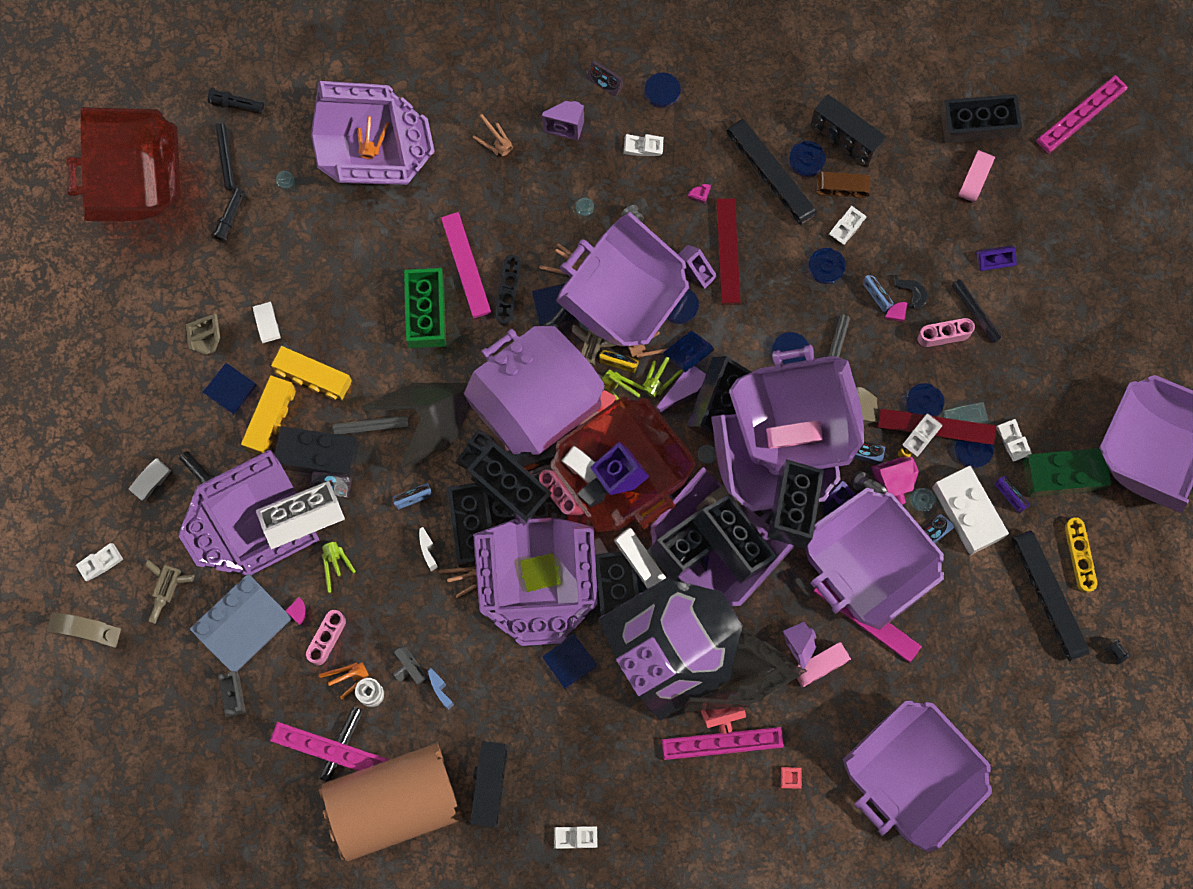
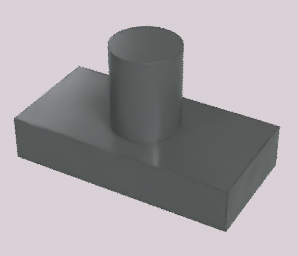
[393,647,429,684]

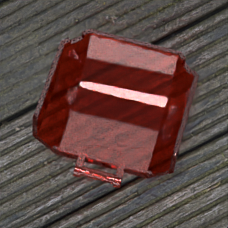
[66,107,181,221]
[550,397,695,532]

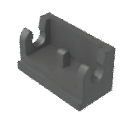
[218,671,246,717]

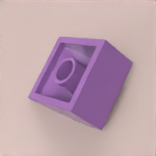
[542,101,584,141]

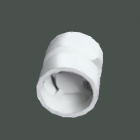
[355,678,384,707]

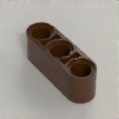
[817,172,871,198]

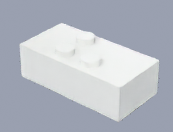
[932,466,1009,555]
[256,481,345,549]

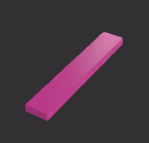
[1036,75,1128,154]
[441,212,491,319]
[814,580,922,663]
[270,722,389,771]
[662,727,784,760]

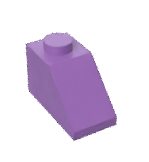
[678,245,717,289]
[783,622,816,669]

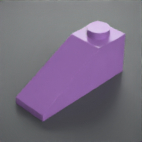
[656,364,706,414]

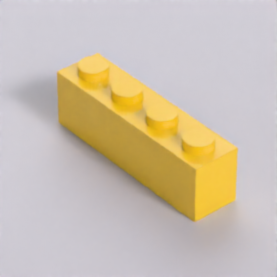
[271,346,352,401]
[241,375,296,455]

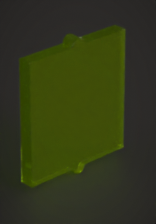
[520,553,561,592]

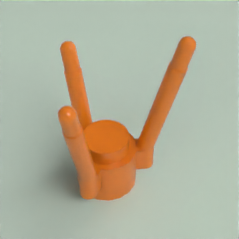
[358,116,389,159]
[319,662,369,699]

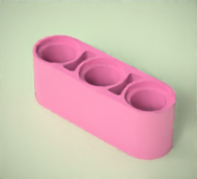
[958,150,995,203]
[918,318,975,347]
[766,421,823,449]
[539,470,586,516]
[306,610,346,666]
[792,642,851,687]

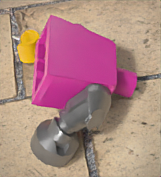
[851,448,919,504]

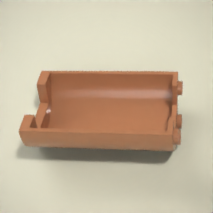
[319,742,464,862]

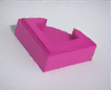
[688,184,711,204]
[885,302,907,322]
[286,597,306,625]

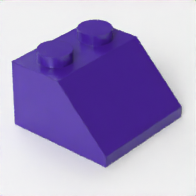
[590,442,649,495]

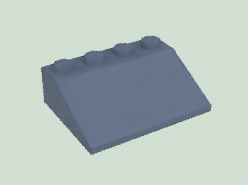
[190,574,292,672]

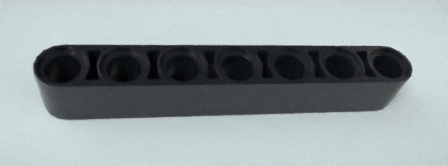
[726,119,817,225]
[1012,530,1089,662]

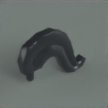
[894,274,928,309]

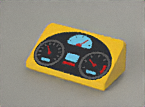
[599,350,639,373]

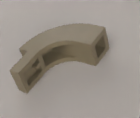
[46,613,121,648]

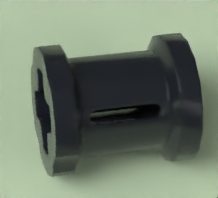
[1105,639,1132,665]

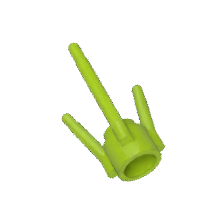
[642,357,685,398]
[602,370,644,408]
[322,542,356,593]

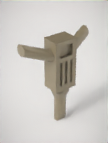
[572,325,617,366]
[146,560,195,624]

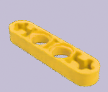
[1065,518,1097,593]

